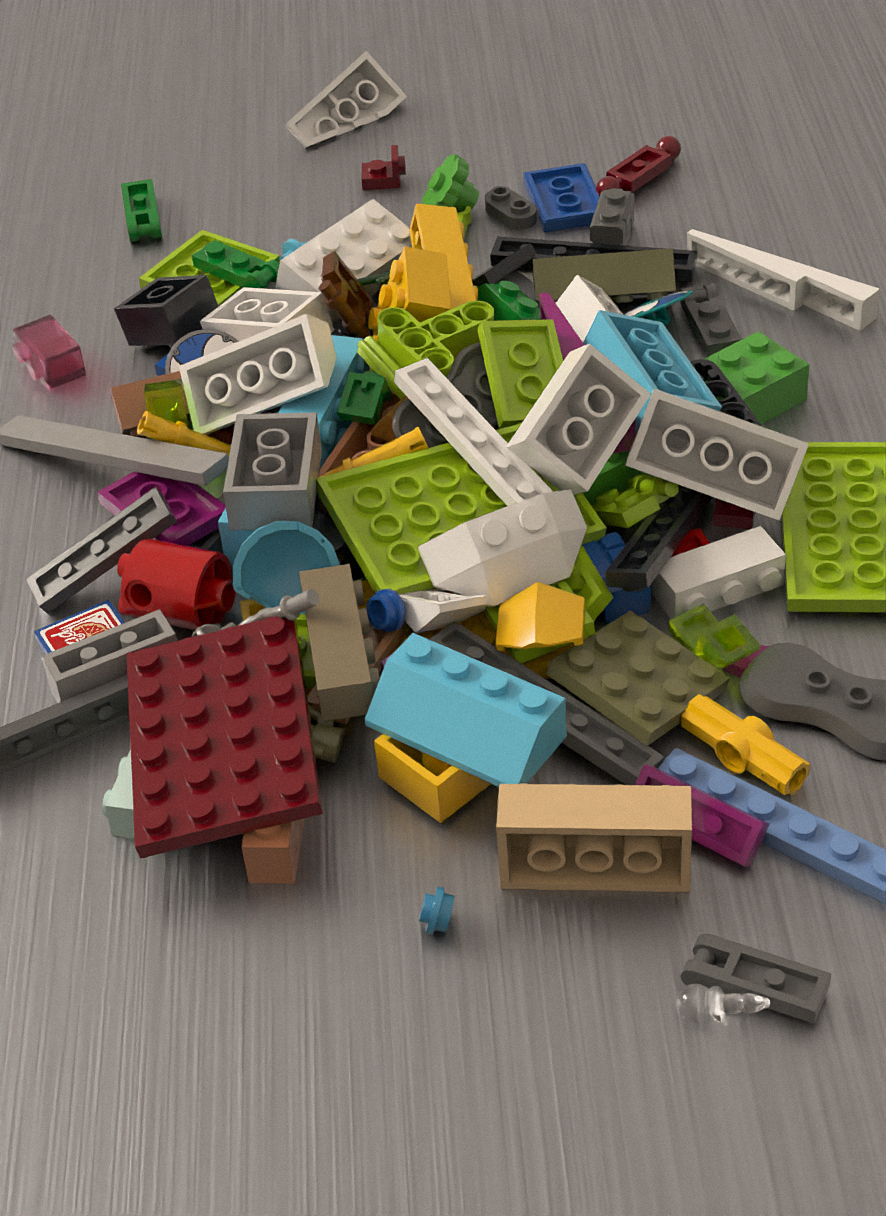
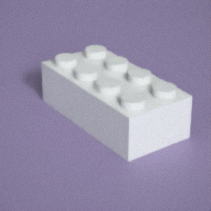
[275,199,412,323]

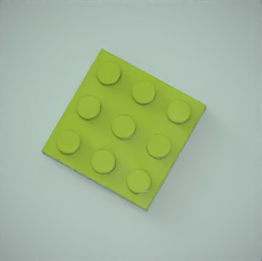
[139,230,280,306]

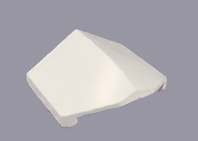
[399,588,487,633]

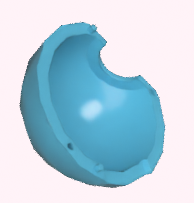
[233,521,340,614]

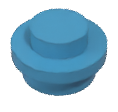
[419,886,455,935]

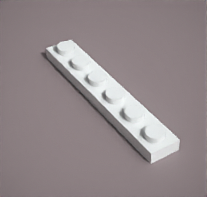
[394,358,553,506]

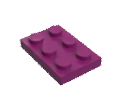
[98,472,226,546]

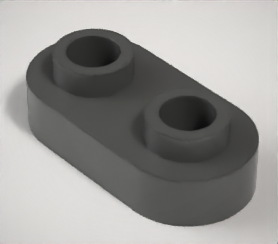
[485,186,537,230]

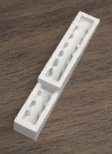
[687,229,880,331]

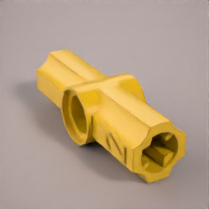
[681,694,810,796]

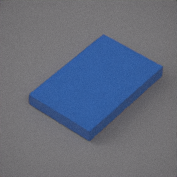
[523,163,600,233]

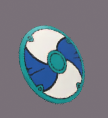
[623,290,694,327]

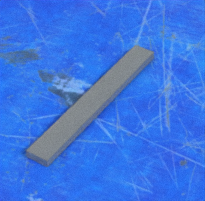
[0,415,229,486]

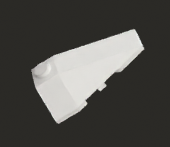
[285,51,407,149]

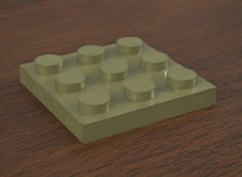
[546,610,730,746]

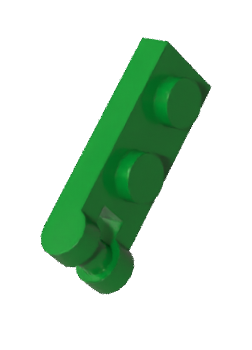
[121,179,162,243]
[192,240,280,289]

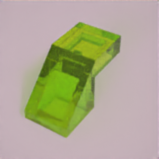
[667,603,760,668]

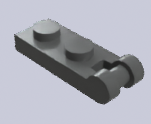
[679,283,742,357]
[680,934,831,1024]

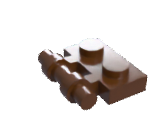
[318,251,374,339]

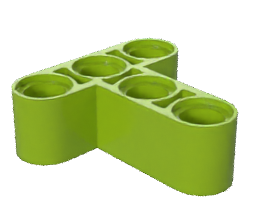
[378,301,494,377]

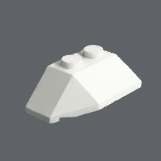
[418,489,587,608]

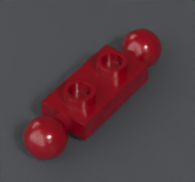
[596,136,681,196]

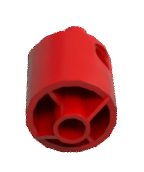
[117,538,236,631]

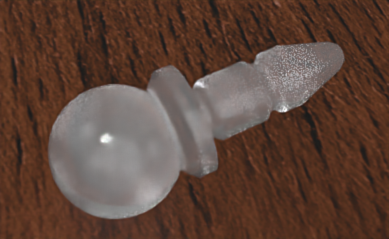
[676,984,770,1024]

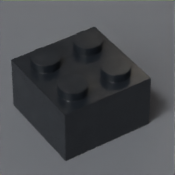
[114,275,219,349]

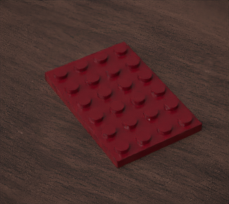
[127,616,323,859]

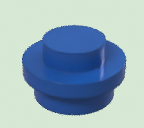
[366,589,405,632]

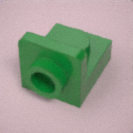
[337,371,393,425]

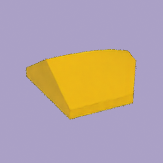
[496,582,585,651]

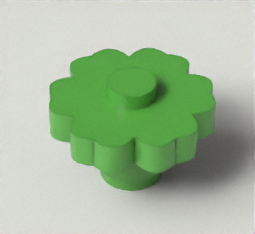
[422,154,479,213]

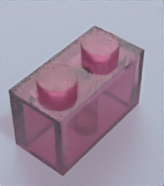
[12,314,86,390]

